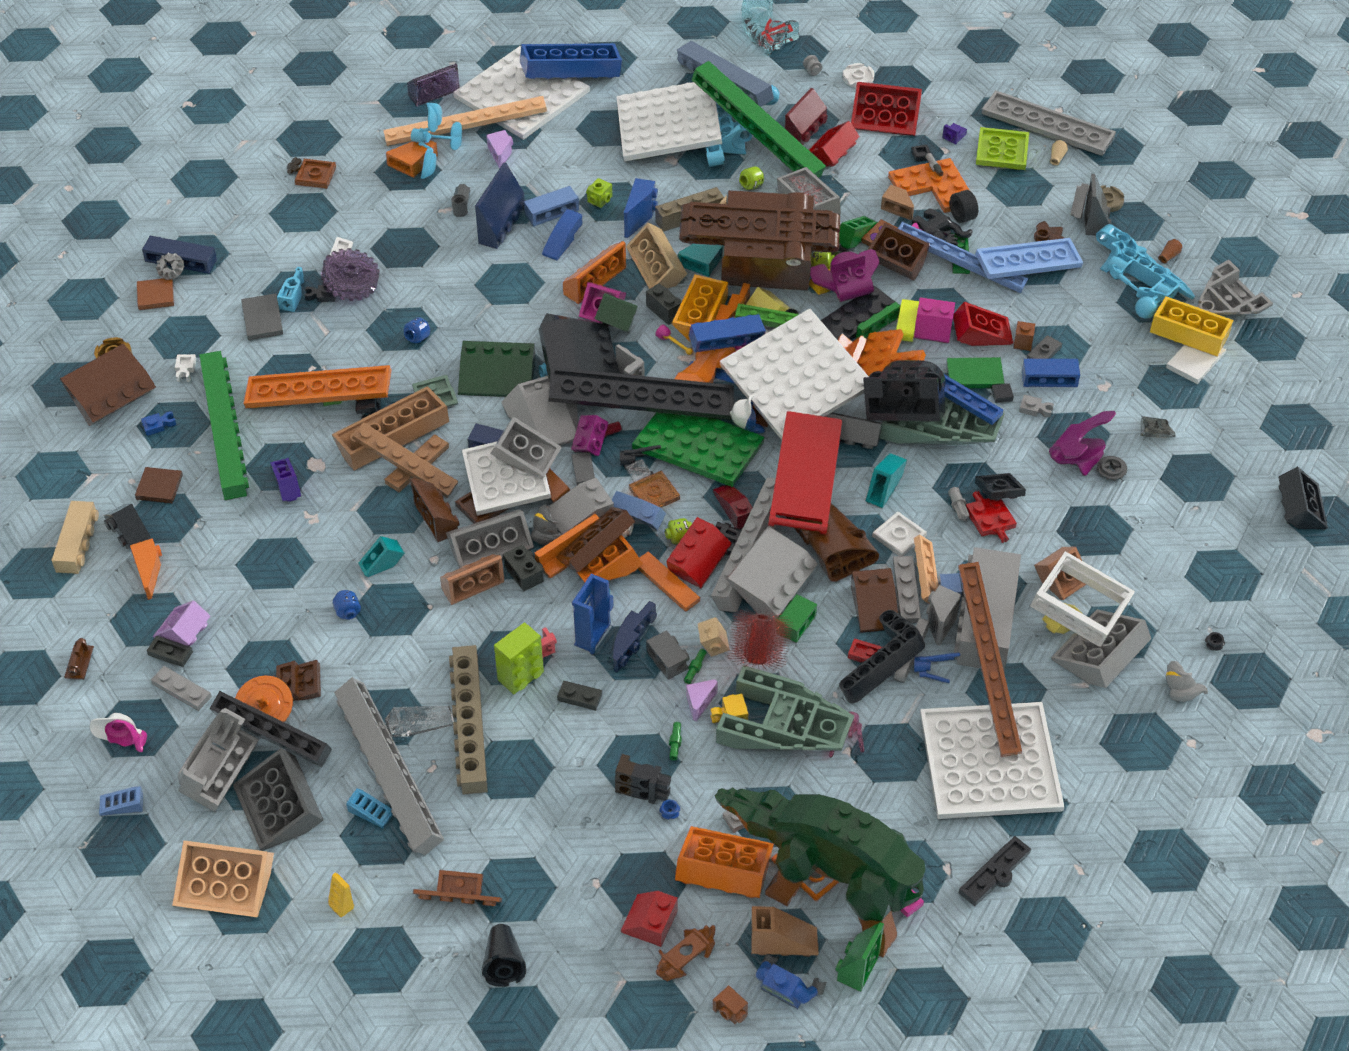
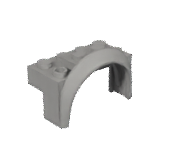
[178,708,259,812]

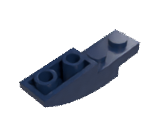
[613,601,657,673]

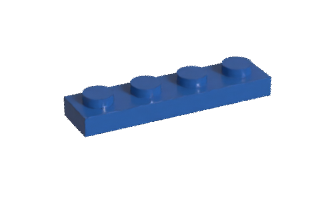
[944,374,1004,425]

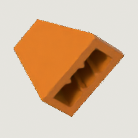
[386,140,438,178]

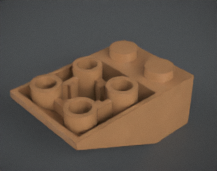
[751,906,819,956]

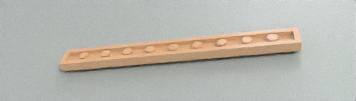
[383,96,547,146]

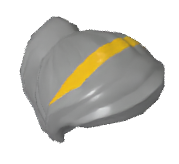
[1166,661,1208,702]

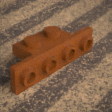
[413,870,502,906]

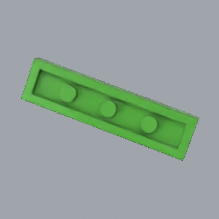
[735,303,799,328]

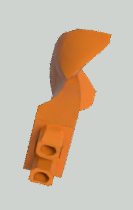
[675,347,736,383]

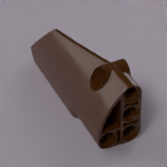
[786,503,879,582]

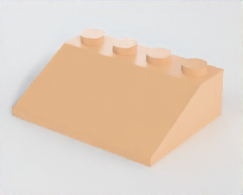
[172,840,274,917]

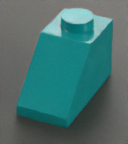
[358,536,405,577]

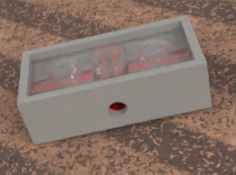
[777,167,841,215]

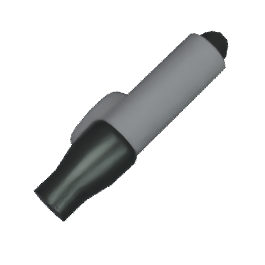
[926,153,944,176]

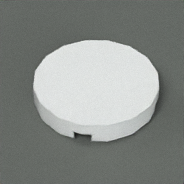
[842,63,874,88]

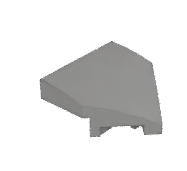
[1071,183,1089,219]

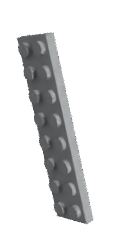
[981,90,1116,156]

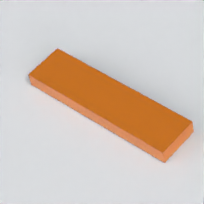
[638,552,700,612]

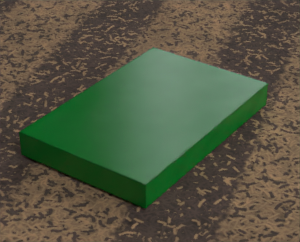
[946,357,1005,388]

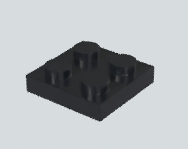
[975,473,1026,501]

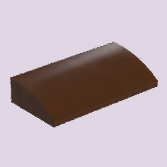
[556,507,635,572]

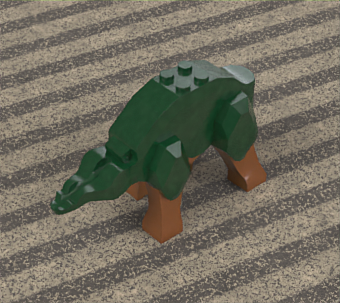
[715,787,925,958]

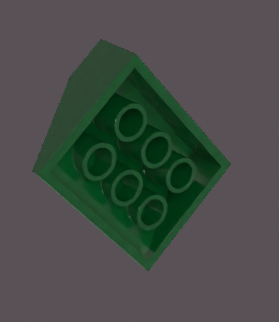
[458,341,536,397]

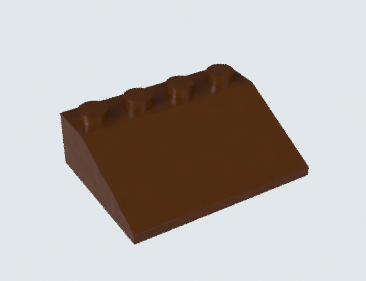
[60,344,156,426]

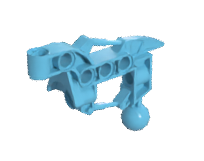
[706,85,780,167]
[1096,224,1195,319]

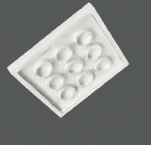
[462,442,551,515]

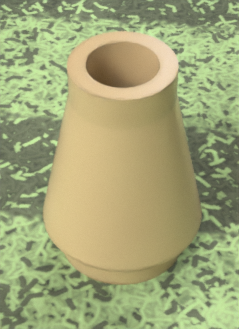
[1050,140,1068,165]

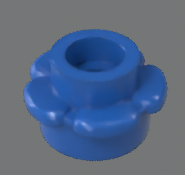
[659,799,680,820]

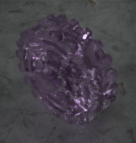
[321,248,380,301]

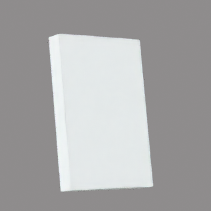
[1166,345,1226,384]

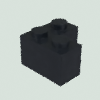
[103,504,151,549]

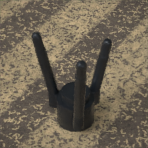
[620,445,661,475]

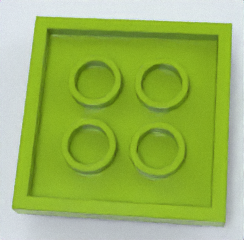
[976,127,1029,170]

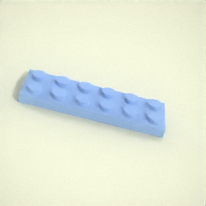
[975,238,1083,279]

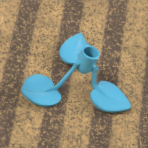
[411,103,462,179]

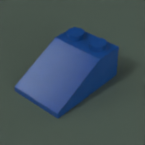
[624,178,658,238]

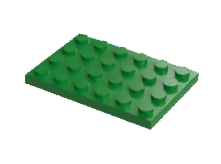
[632,412,765,487]

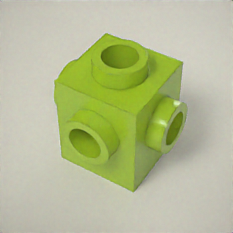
[586,178,613,208]

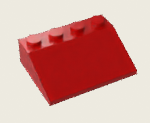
[851,82,922,136]

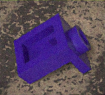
[942,123,967,144]

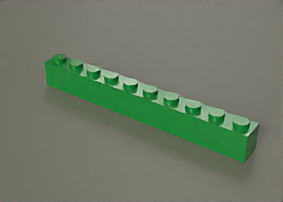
[692,61,826,178]
[199,351,249,500]

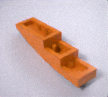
[715,283,750,320]

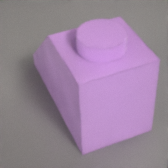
[487,130,513,168]

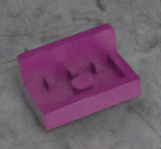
[571,415,608,456]

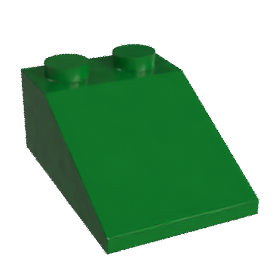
[835,922,884,992]

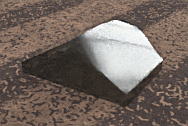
[1140,416,1176,438]

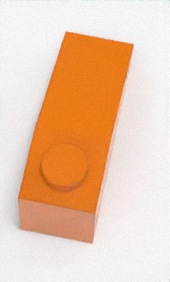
[130,538,162,600]

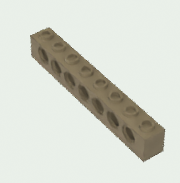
[449,645,488,795]

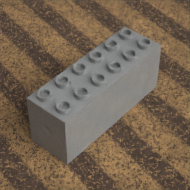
[954,547,1021,671]

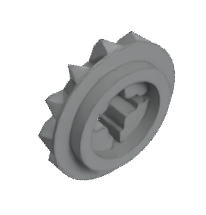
[155,253,184,280]

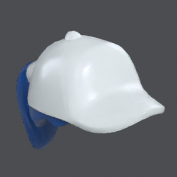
[730,395,765,433]

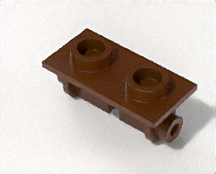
[64,638,94,680]

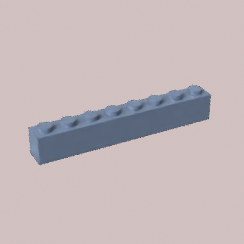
[677,41,774,107]

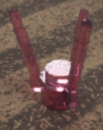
[829,711,865,758]

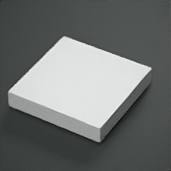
[872,512,927,556]

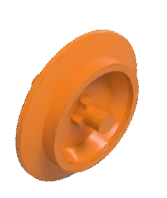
[235,676,293,722]

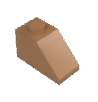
[881,185,914,220]

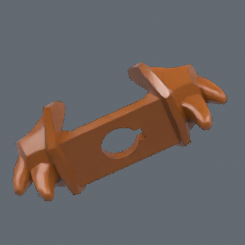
[656,925,716,981]

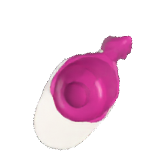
[90,713,147,752]

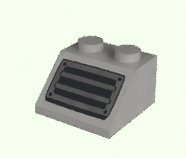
[926,585,961,646]

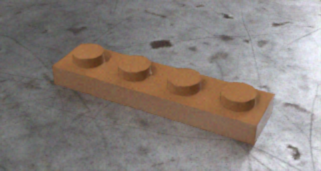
[385,434,449,492]

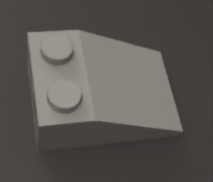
[490,417,562,478]
[549,478,614,535]

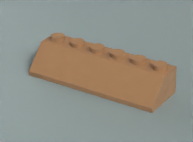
[332,386,449,471]

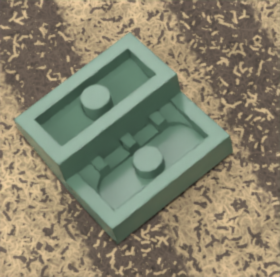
[412,375,458,407]

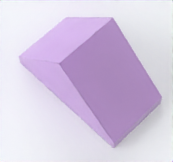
[686,680,718,722]

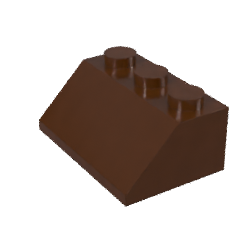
[868,223,930,281]
[410,478,460,543]

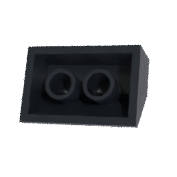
[1278,466,1328,530]

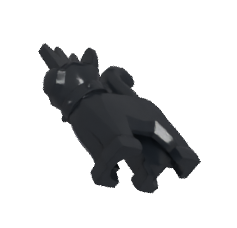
[911,208,973,246]

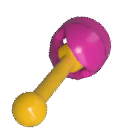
[655,324,693,355]

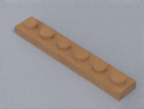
[352,422,458,498]

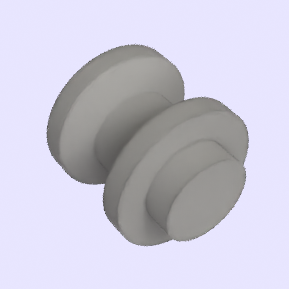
[803,55,822,76]

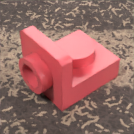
[541,627,557,658]

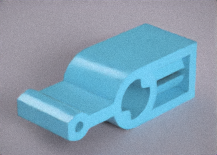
[277,267,304,312]

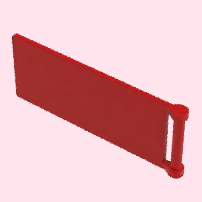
[768,411,842,535]

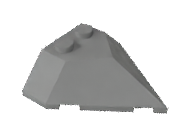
[1197,260,1273,315]

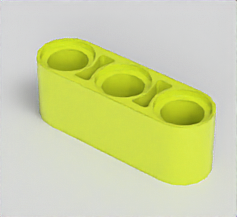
[896,299,919,342]

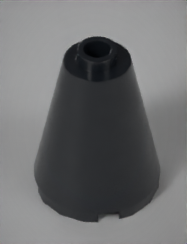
[481,924,527,987]

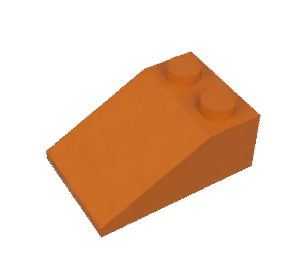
[577,535,643,582]

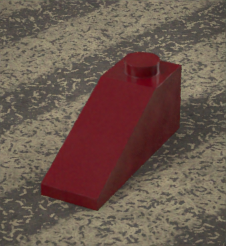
[713,485,753,529]

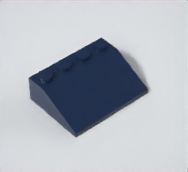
[475,162,526,249]

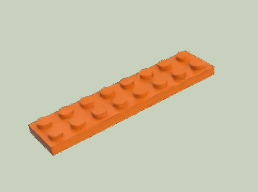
[243,365,392,408]

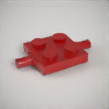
[966,491,1017,543]

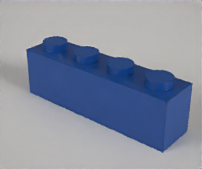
[688,314,766,353]

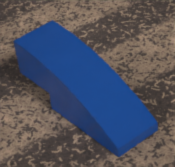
[542,209,583,261]

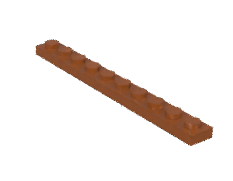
[958,562,1022,757]

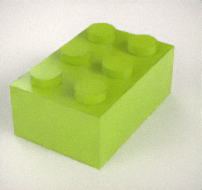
[494,622,544,695]

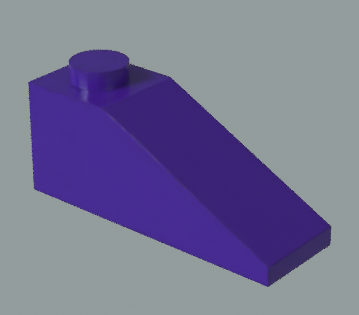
[270,458,301,502]

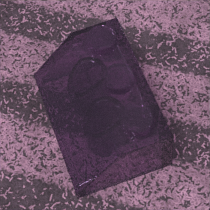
[407,63,460,106]

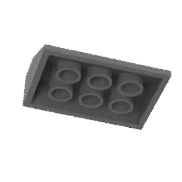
[233,748,323,851]

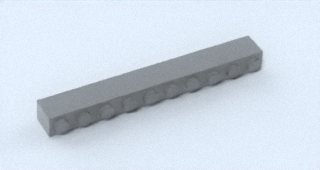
[334,677,444,855]

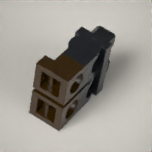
[615,754,671,804]

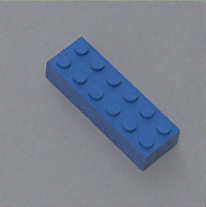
[520,43,622,79]

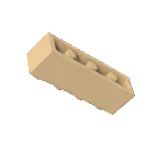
[52,501,99,574]

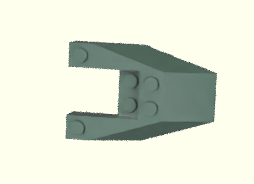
[880,397,1005,445]
[716,665,854,751]

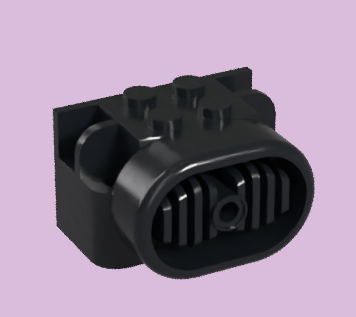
[863,360,946,422]

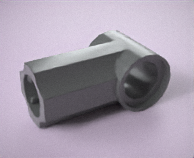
[451,184,470,217]

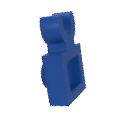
[141,412,176,436]

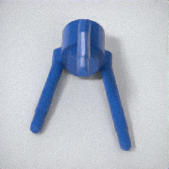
[914,653,961,683]

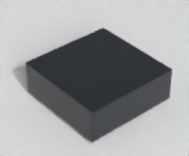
[911,145,931,162]
[991,383,1014,403]

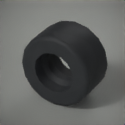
[949,190,979,223]

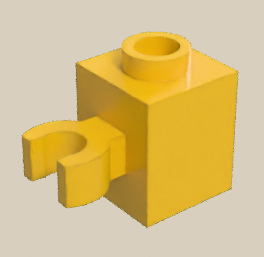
[710,694,748,723]

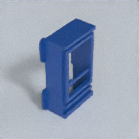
[572,574,614,655]

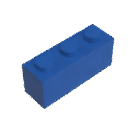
[1021,358,1080,387]

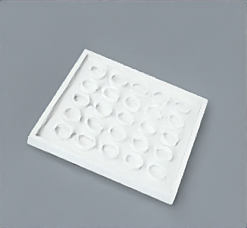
[453,46,590,140]
[617,82,722,162]
[720,309,869,440]
[920,702,1064,819]

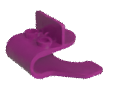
[810,249,879,303]
[1049,411,1116,476]

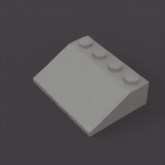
[726,526,818,621]
[1051,609,1151,688]

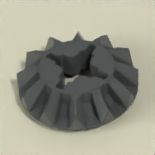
[1097,456,1127,481]

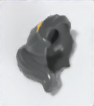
[531,505,561,545]

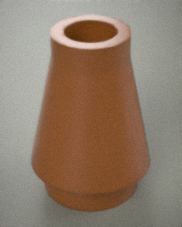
[1158,239,1183,264]

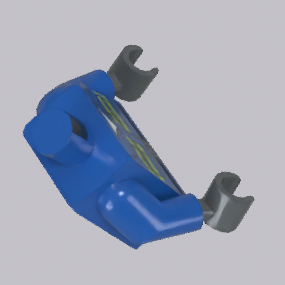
[756,954,827,1009]

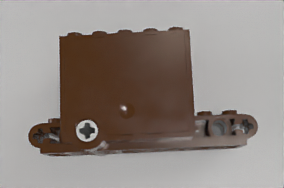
[679,190,840,291]

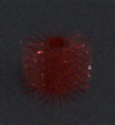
[727,608,793,669]

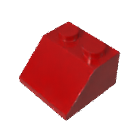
[621,891,678,947]

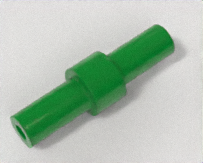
[684,649,707,684]
[669,722,682,761]

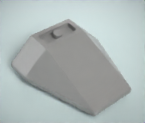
[501,376,578,445]

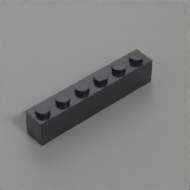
[209,691,332,767]

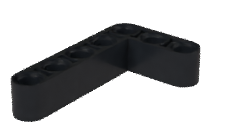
[839,610,925,703]

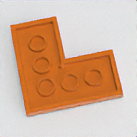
[888,158,970,213]
[857,329,926,376]

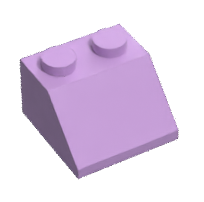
[153,600,210,647]

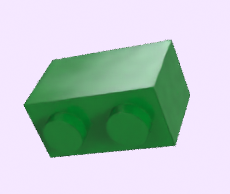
[775,594,817,643]

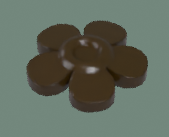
[287,157,302,174]

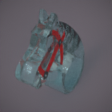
[741,0,799,56]

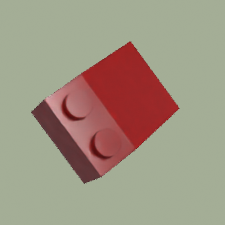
[953,302,1014,346]

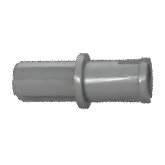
[948,487,969,521]

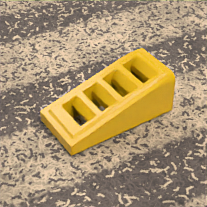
[328,872,354,917]

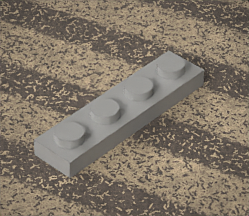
[893,556,921,623]

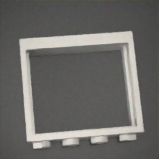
[1030,551,1135,647]

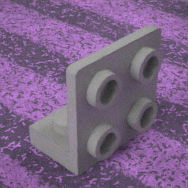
[615,344,645,376]

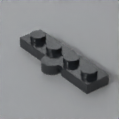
[958,836,1031,906]

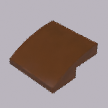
[276,660,321,701]

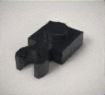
[305,285,336,302]

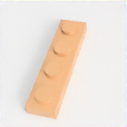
[914,534,939,604]

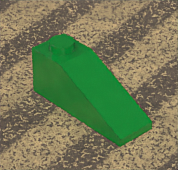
[839,216,878,249]

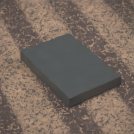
[241,293,283,340]

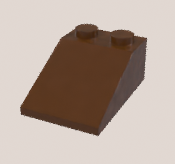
[851,568,898,633]

